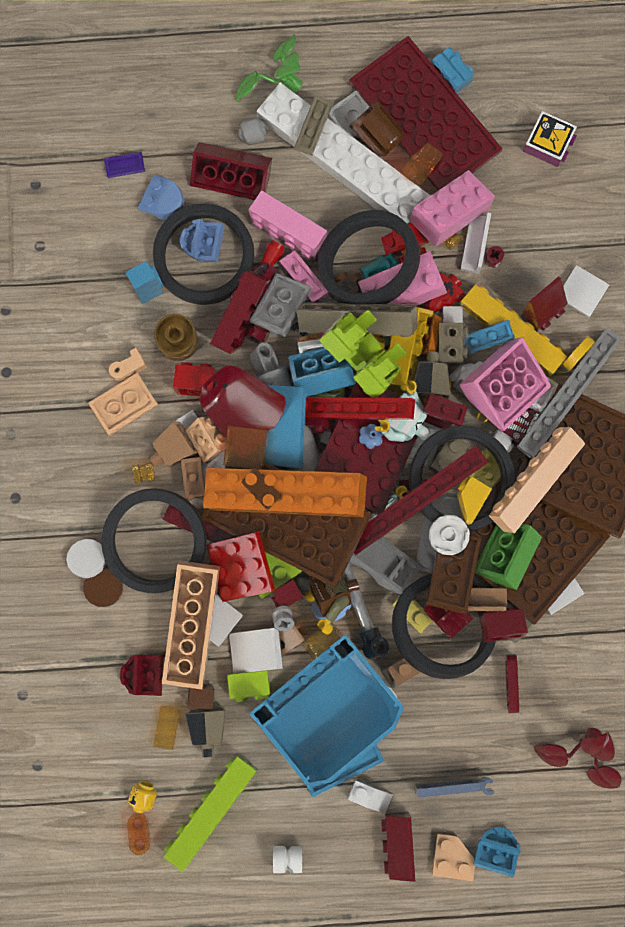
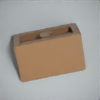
[181,457,205,501]
[468,587,507,611]

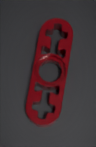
[505,654,519,713]

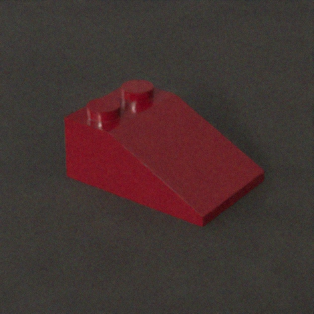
[521,276,568,332]

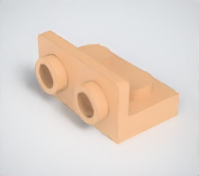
[185,416,230,463]

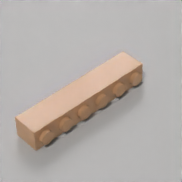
[489,427,585,533]

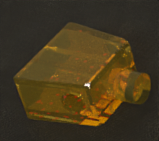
[302,622,343,660]

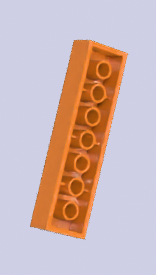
[203,468,367,517]

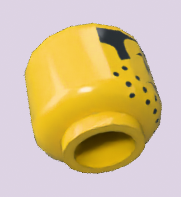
[128,781,157,813]

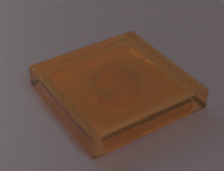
[223,426,268,470]

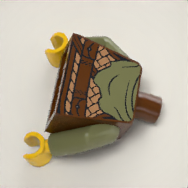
[304,576,360,635]

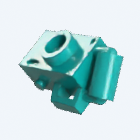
[360,254,399,279]

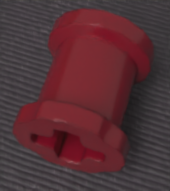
[485,246,504,268]

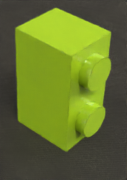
[227,670,271,703]

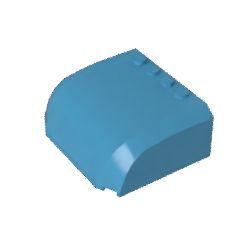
[249,635,404,787]

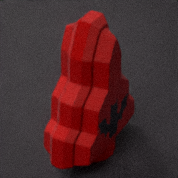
[424,272,466,314]

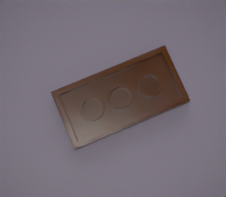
[426,535,481,614]

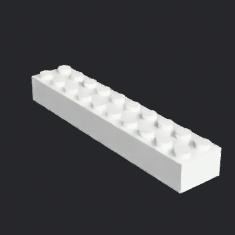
[256,83,430,224]

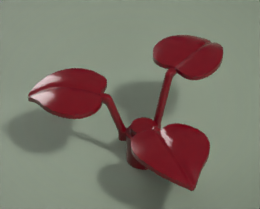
[534,728,622,789]

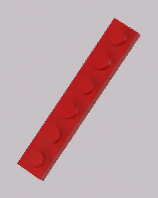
[305,398,415,420]

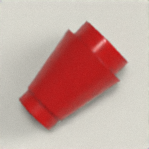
[261,240,285,266]

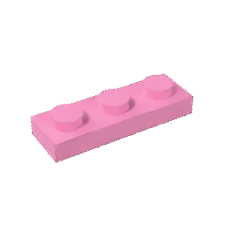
[279,250,329,303]

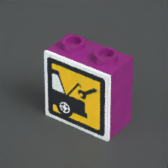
[523,111,577,167]

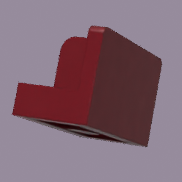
[424,605,473,639]

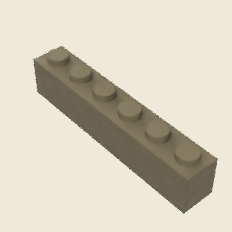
[297,303,418,337]

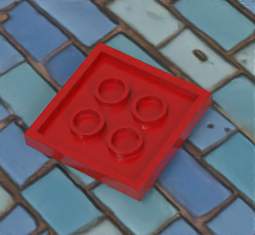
[206,531,276,602]

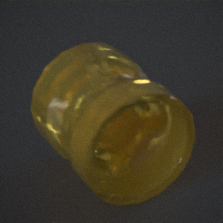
[445,232,464,250]
[132,462,155,484]

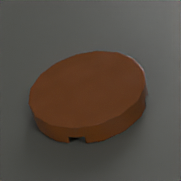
[83,568,123,607]

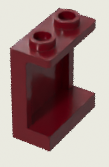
[420,393,468,429]

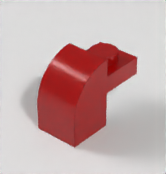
[381,224,429,256]

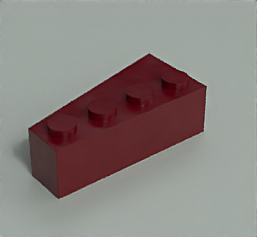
[210,270,271,354]

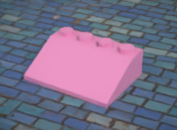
[459,337,551,432]

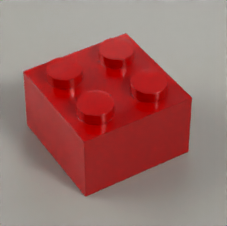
[173,362,216,397]

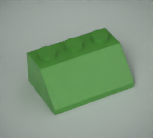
[475,524,542,590]

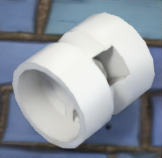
[273,846,302,873]

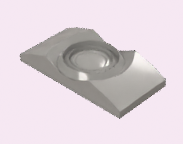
[349,537,421,595]

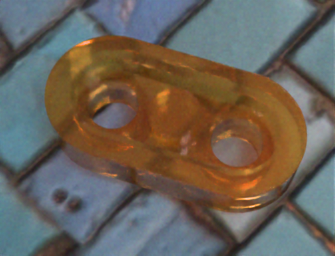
[127,813,150,855]

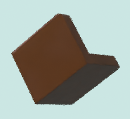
[187,685,215,709]

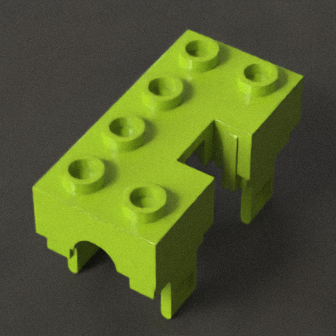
[319,310,407,398]

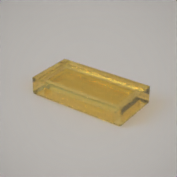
[153,706,181,750]

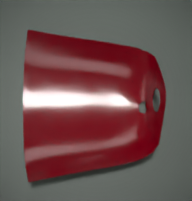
[200,365,286,459]

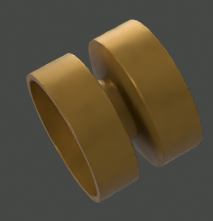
[154,314,198,361]

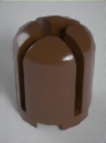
[349,100,404,157]

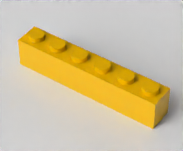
[459,284,567,378]

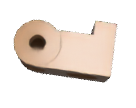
[109,348,148,381]

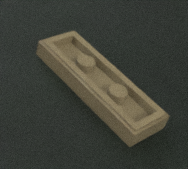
[294,96,333,156]

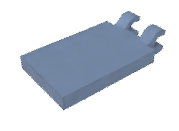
[415,777,494,798]

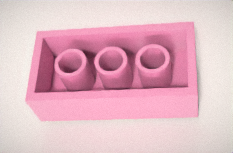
[409,170,495,247]
[249,190,327,261]
[358,251,447,306]

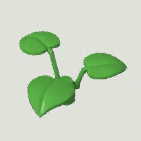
[237,34,303,102]

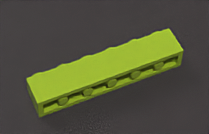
[163,755,258,872]

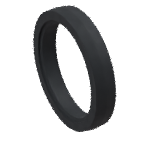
[153,204,254,305]
[318,210,420,304]
[409,426,515,531]
[101,488,207,593]
[392,574,496,679]

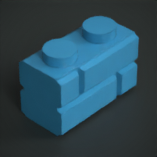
[432,47,474,93]

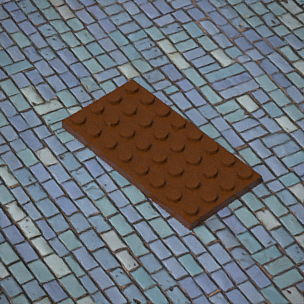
[201,449,372,588]

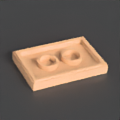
[88,372,158,436]

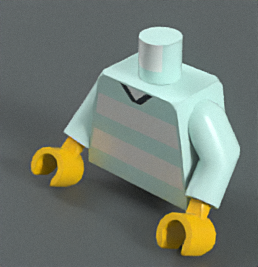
[375,380,430,442]

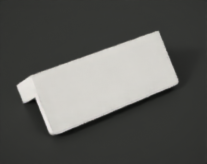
[460,212,491,274]

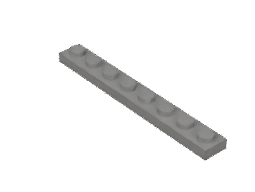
[517,328,622,459]

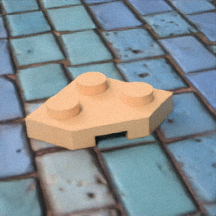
[432,833,475,881]

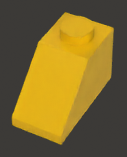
[457,476,492,525]

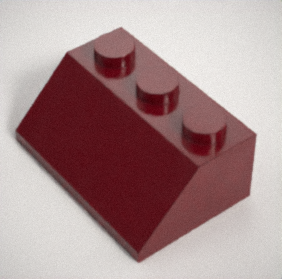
[381,812,416,882]

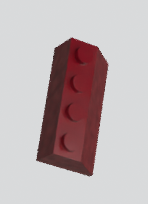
[190,142,273,200]

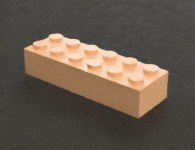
[162,561,220,689]

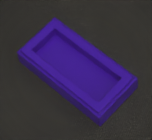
[104,152,145,179]

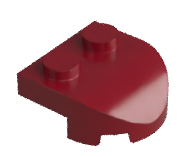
[120,655,163,696]

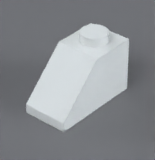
[348,778,393,813]

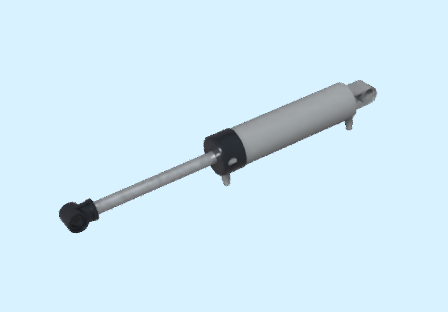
[250,343,389,660]

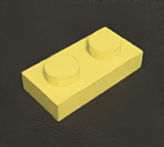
[392,599,433,633]

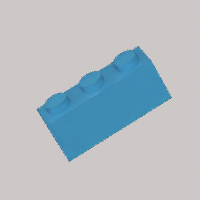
[126,261,163,304]

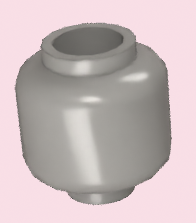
[238,117,268,145]

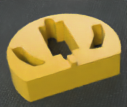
[562,336,595,371]

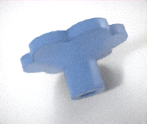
[359,424,383,449]

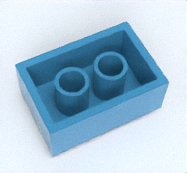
[288,347,356,397]

